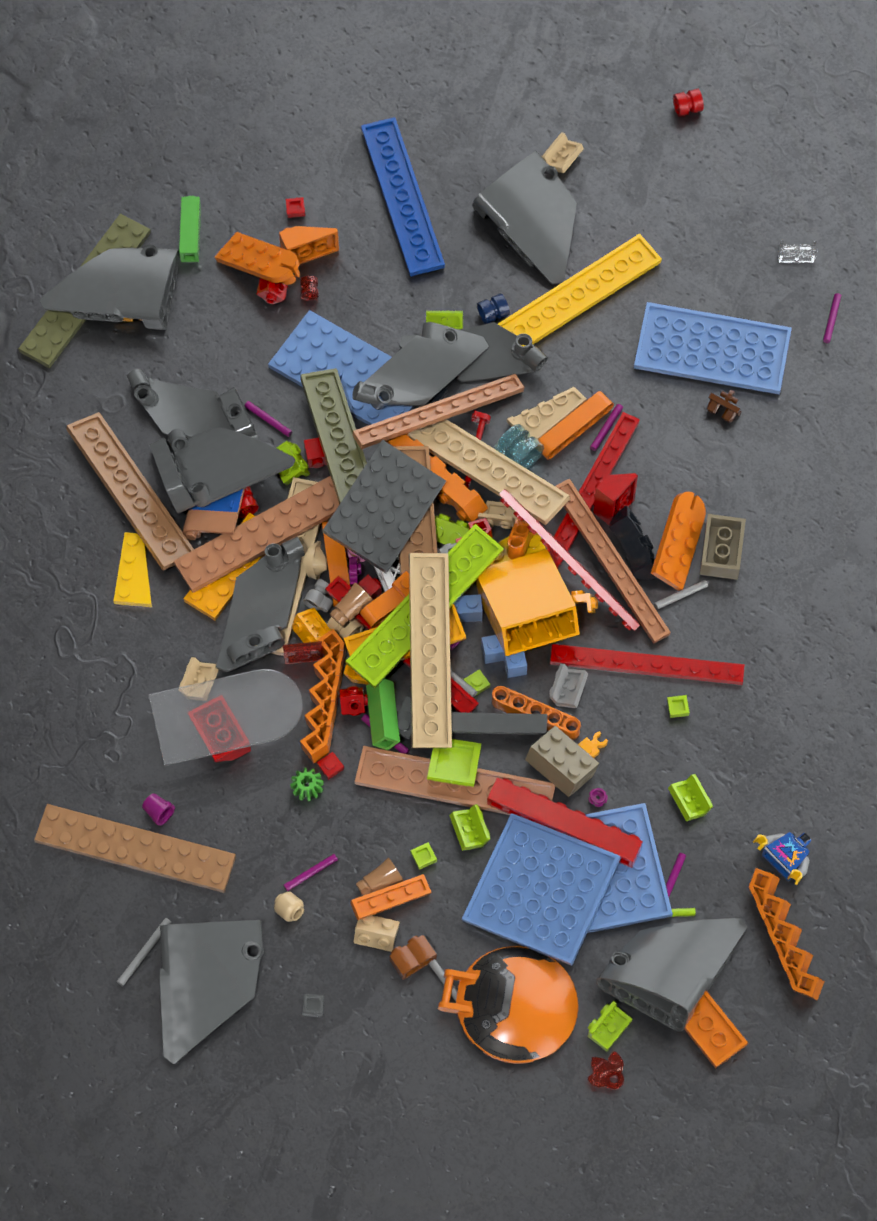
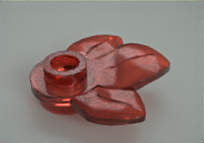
[587,1051,624,1090]

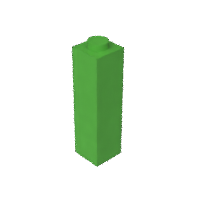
[179,196,201,262]
[366,678,400,750]

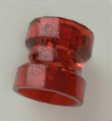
[300,275,319,301]

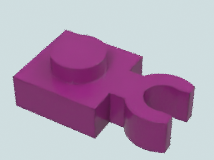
[349,557,361,584]

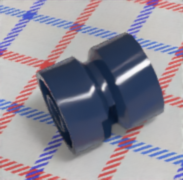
[477,293,510,324]

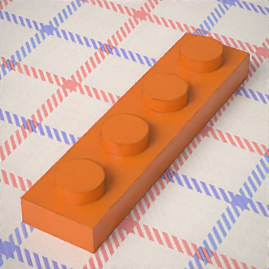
[350,874,431,920]

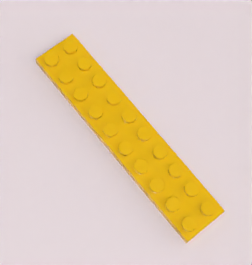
[498,234,662,346]

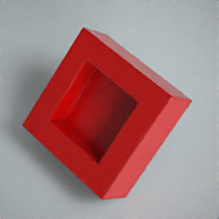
[286,197,305,218]
[317,752,344,780]

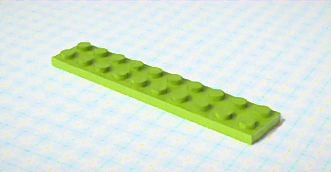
[346,524,504,688]

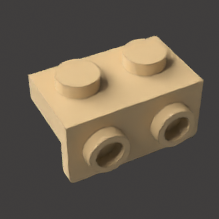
[542,133,584,173]
[478,501,517,529]
[179,657,219,702]
[354,915,400,952]

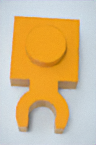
[578,732,608,758]

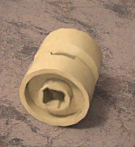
[327,617,364,641]

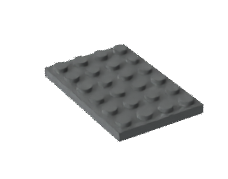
[322,440,446,573]

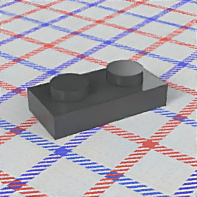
[397,696,412,740]

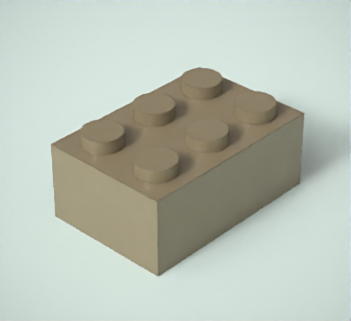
[700,514,746,580]
[525,726,599,797]

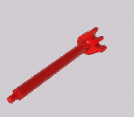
[465,410,491,488]

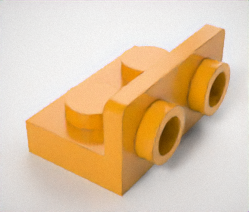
[292,607,331,653]

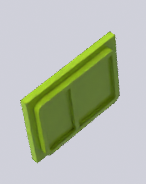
[427,739,482,787]

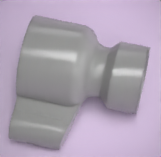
[303,579,333,612]

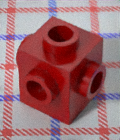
[256,278,288,305]
[339,686,368,716]

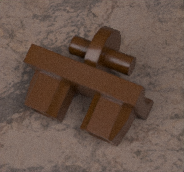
[707,390,742,423]

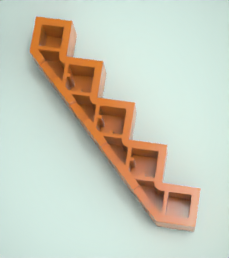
[386,433,488,522]
[300,629,346,764]
[749,868,825,1000]

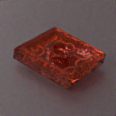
[283,641,323,664]

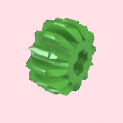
[290,768,324,802]

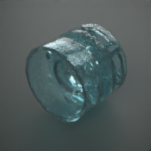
[494,424,544,469]

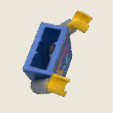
[753,832,811,885]

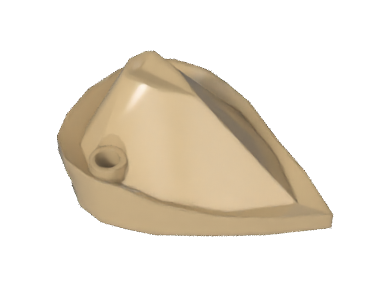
[305,541,327,580]

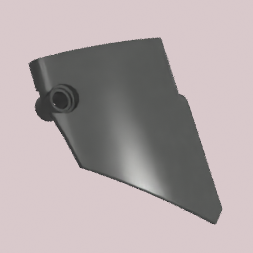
[39,244,180,330]

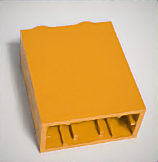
[476,549,580,656]

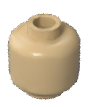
[274,892,304,922]

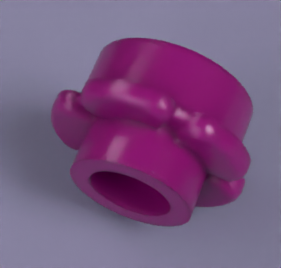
[588,788,608,807]

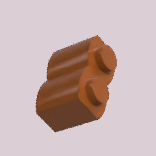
[390,935,437,980]

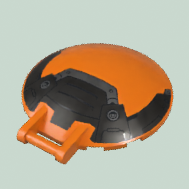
[438,946,578,1064]

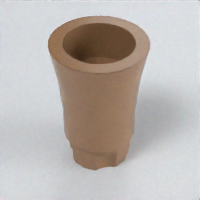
[330,583,373,627]
[356,858,403,896]

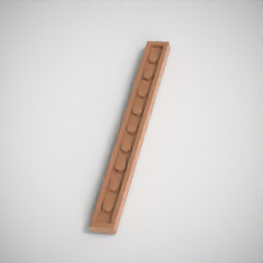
[352,374,524,449]
[555,478,671,644]

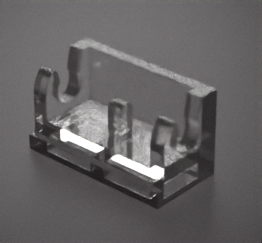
[778,240,817,262]

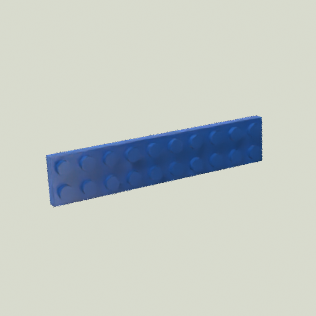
[361,117,445,277]

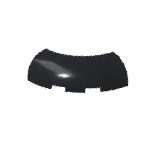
[609,506,657,580]

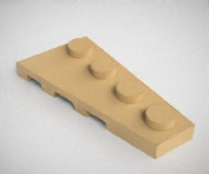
[507,387,587,446]

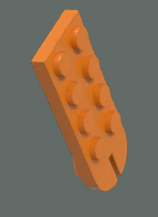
[215,232,300,285]
[651,492,706,591]
[684,991,748,1069]

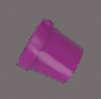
[142,793,175,826]

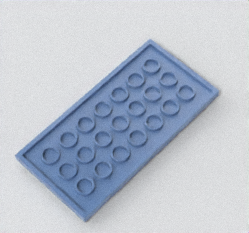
[634,302,792,395]
[268,310,415,425]

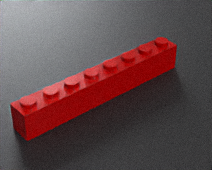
[487,778,643,868]

